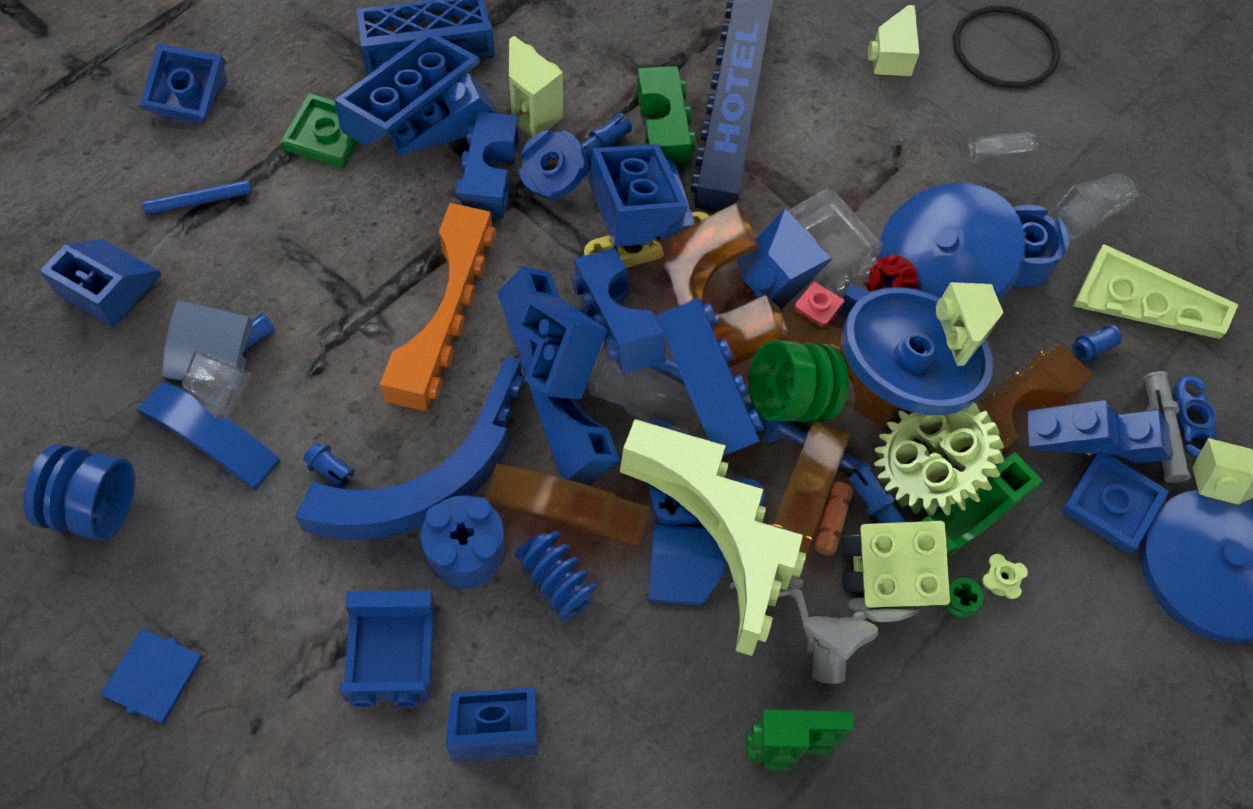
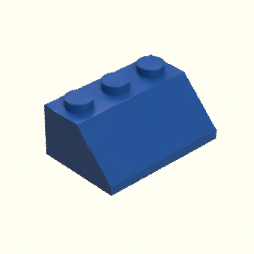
[589,144,688,246]

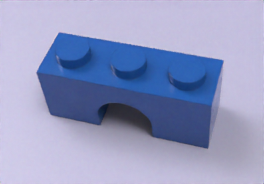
[455,111,519,219]

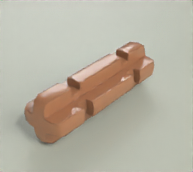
[814,482,854,556]

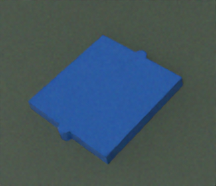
[100,628,203,725]

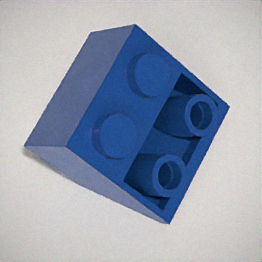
[39,239,162,327]

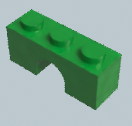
[637,66,696,167]

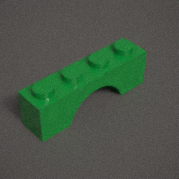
[921,452,1043,560]

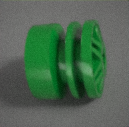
[748,340,849,423]

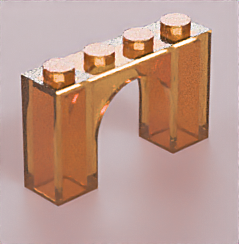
[660,203,790,367]

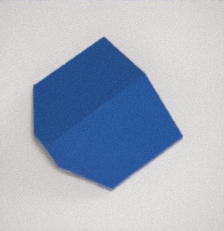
[648,524,725,606]

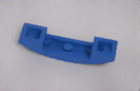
[136,382,281,491]

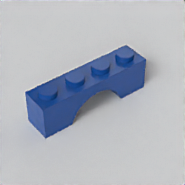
[571,248,666,374]

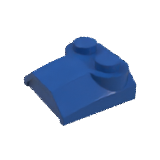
[139,44,227,123]

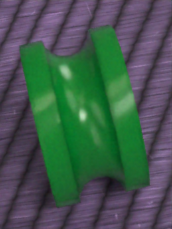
[944,578,984,618]

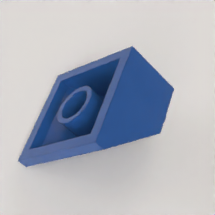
[736,208,832,310]

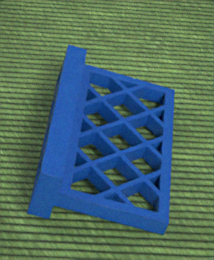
[356,0,495,73]

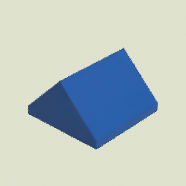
[446,687,538,761]

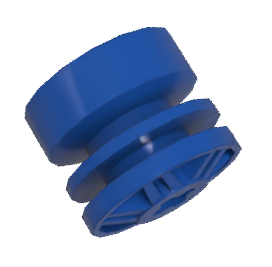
[23,444,136,541]

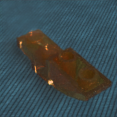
[774,421,851,554]
[485,463,650,547]

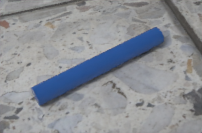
[142,180,252,215]

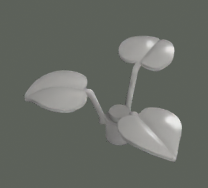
[730,576,919,684]

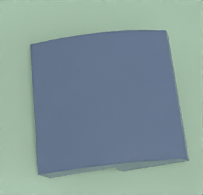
[162,300,253,395]

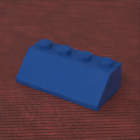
[334,31,480,146]

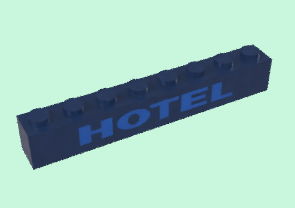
[690,0,773,214]

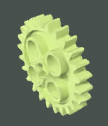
[874,403,1004,516]

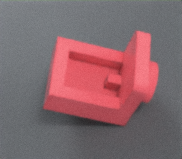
[794,281,845,332]

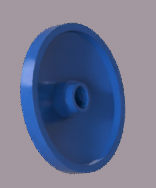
[878,183,1026,300]
[842,287,993,415]
[1140,490,1253,643]

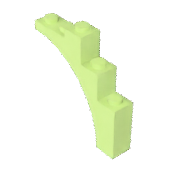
[620,419,806,656]

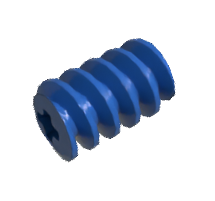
[514,531,598,622]

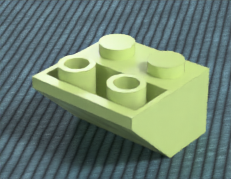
[509,36,563,137]

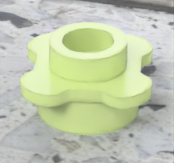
[982,554,1028,599]

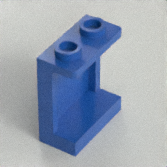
[339,590,435,708]

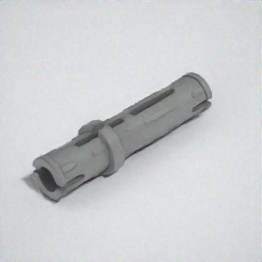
[1143,371,1191,483]

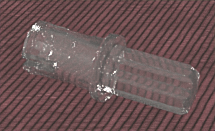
[968,131,1038,159]

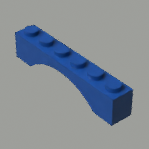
[497,266,620,485]

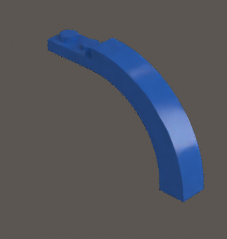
[295,355,525,540]

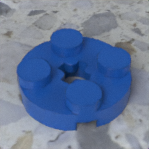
[519,130,589,201]

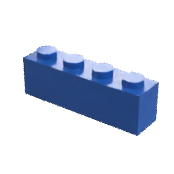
[656,297,765,456]

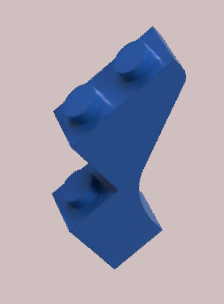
[1028,400,1173,464]

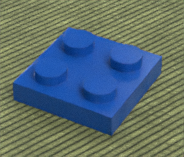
[1060,453,1169,555]

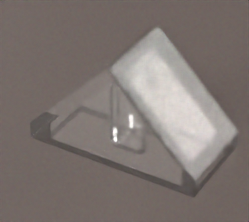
[182,351,252,420]

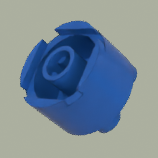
[1013,205,1069,287]
[421,496,506,589]

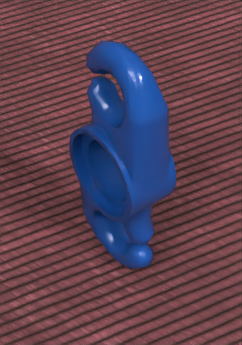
[1173,375,1218,459]

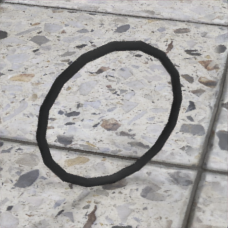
[953,5,1060,88]

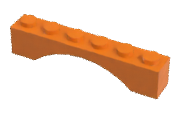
[380,203,497,412]

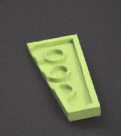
[1072,244,1239,339]

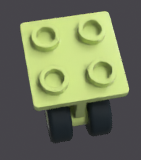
[840,521,950,608]

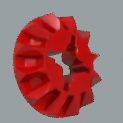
[863,254,918,292]

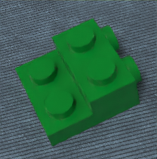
[745,710,854,771]

